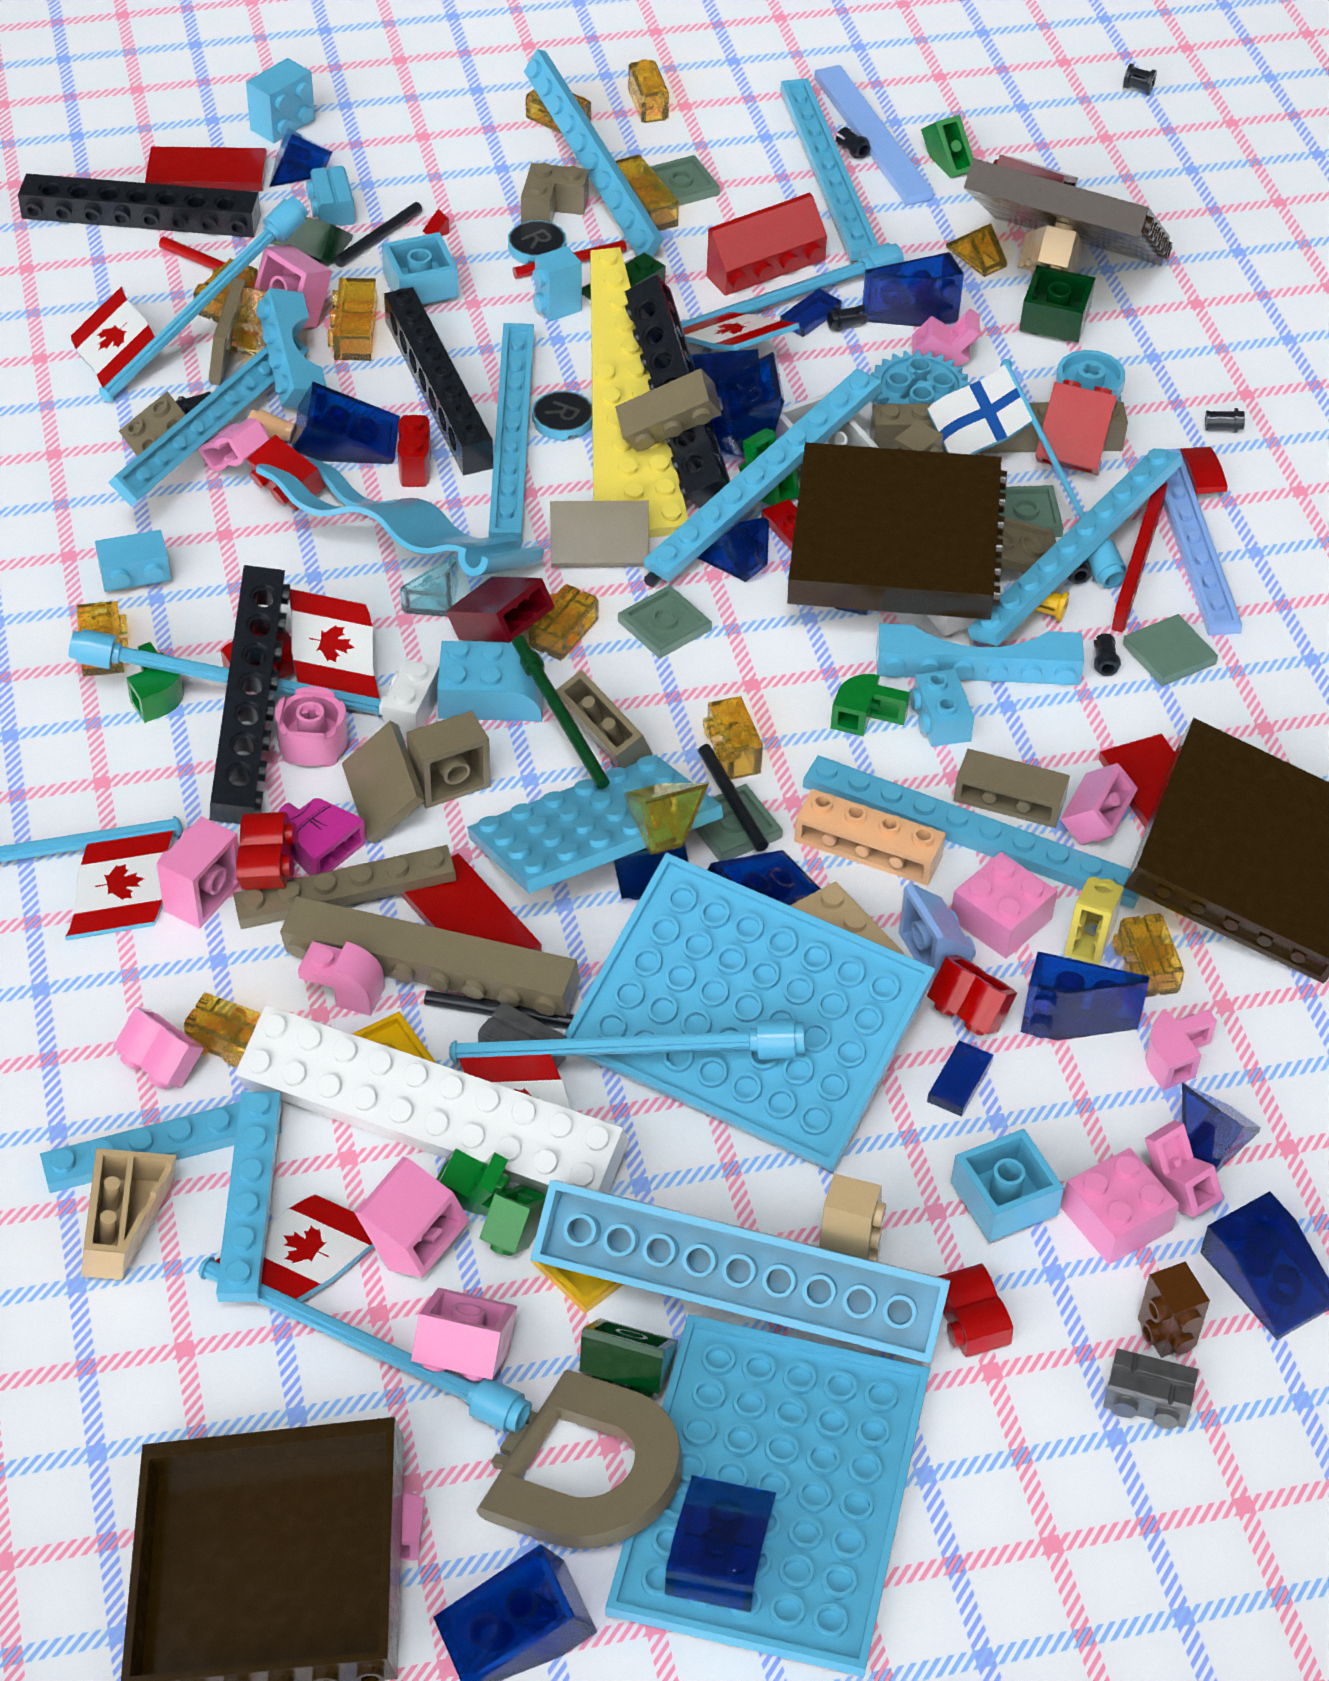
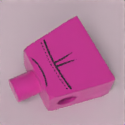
[278,798,366,876]

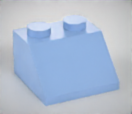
[898,883,976,986]

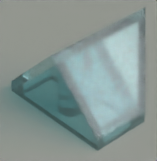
[400,556,459,617]

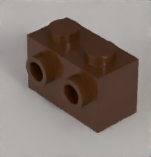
[1138,1261,1210,1358]

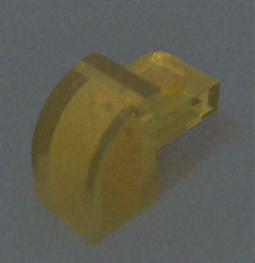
[230,286,268,356]

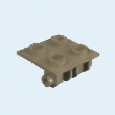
[119,391,186,456]

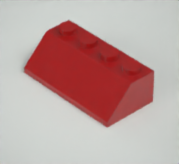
[706,192,827,296]

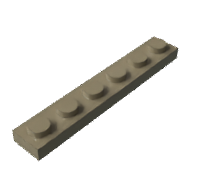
[233,845,456,929]

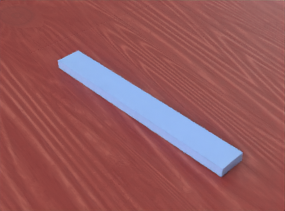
[814,65,933,205]
[1148,448,1242,636]

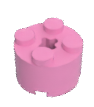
[275,686,348,767]

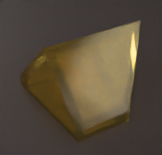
[946,223,1007,277]
[624,783,709,855]

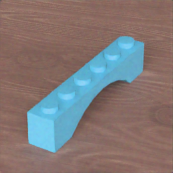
[876,623,1084,685]

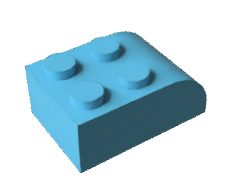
[437,641,545,722]

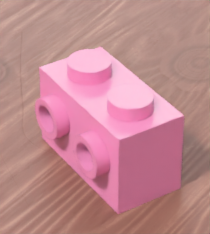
[1060,763,1138,845]

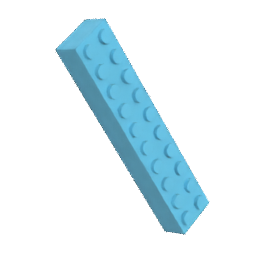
[530,1180,951,1363]

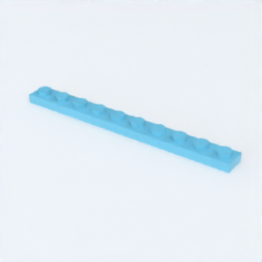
[524,49,664,257]
[780,78,879,261]
[489,323,534,539]
[108,337,309,507]
[644,368,882,583]
[968,448,1182,646]
[803,755,1140,909]

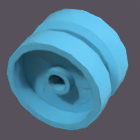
[1056,350,1125,402]

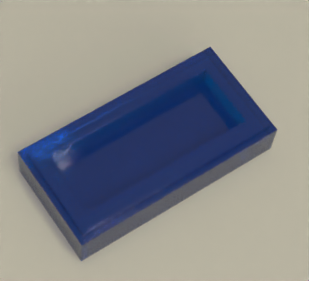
[780,288,842,337]
[927,1040,994,1117]

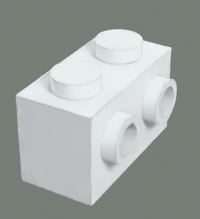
[379,659,439,740]

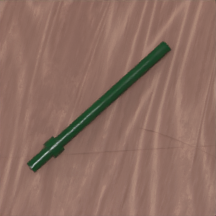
[512,635,610,790]

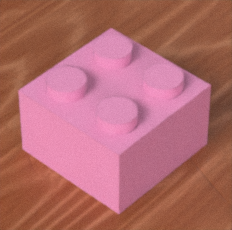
[250,244,332,329]
[156,816,240,929]
[951,852,1058,959]
[1061,1148,1179,1265]
[411,1287,517,1381]

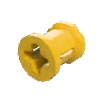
[1032,592,1070,622]

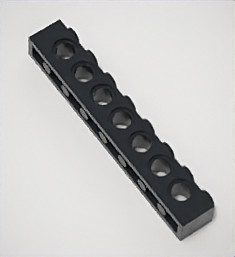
[18,173,261,238]
[625,275,730,508]
[384,287,493,476]
[209,565,291,824]

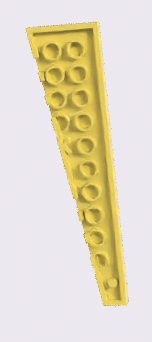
[590,247,689,538]

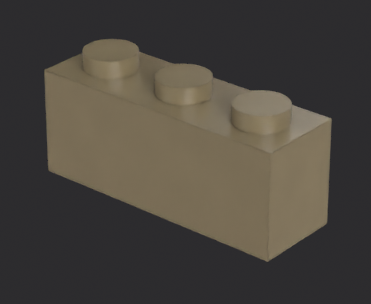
[615,368,722,452]
[556,669,653,768]
[953,748,1070,829]

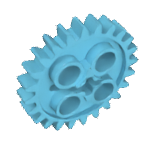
[871,350,971,404]

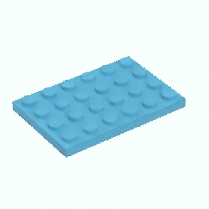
[467,755,723,894]

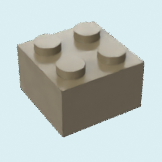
[406,711,491,809]

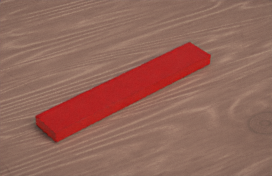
[1111,481,1168,633]

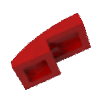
[1180,446,1228,494]

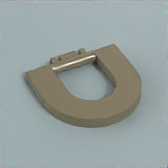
[476,1370,683,1549]

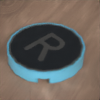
[508,220,566,264]
[532,391,592,440]

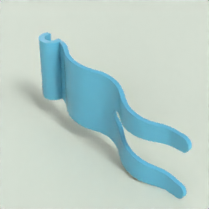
[256,458,544,577]

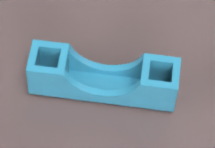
[257,288,328,411]

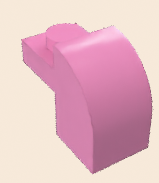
[912,309,981,367]
[298,941,385,1016]
[1145,1009,1217,1091]
[1145,1120,1223,1218]

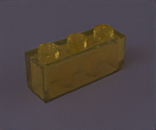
[615,154,679,231]
[328,278,377,361]

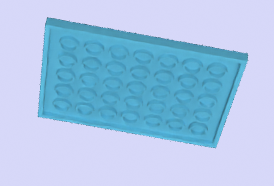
[564,853,936,1173]
[605,1314,930,1677]

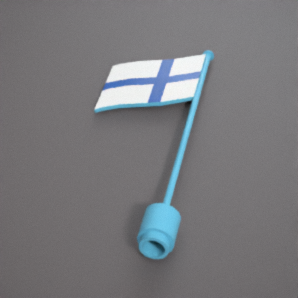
[927,359,1126,589]

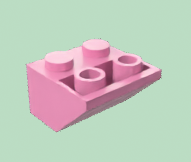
[354,1157,469,1278]

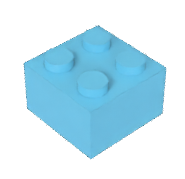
[246,58,315,144]
[382,232,459,304]
[951,1129,1064,1242]

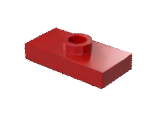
[761,499,797,551]

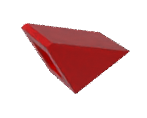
[422,209,449,236]

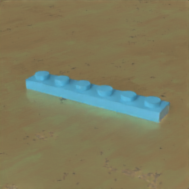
[216,1092,282,1302]
[40,1102,281,1193]

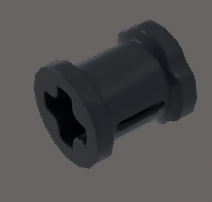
[1123,63,1157,95]

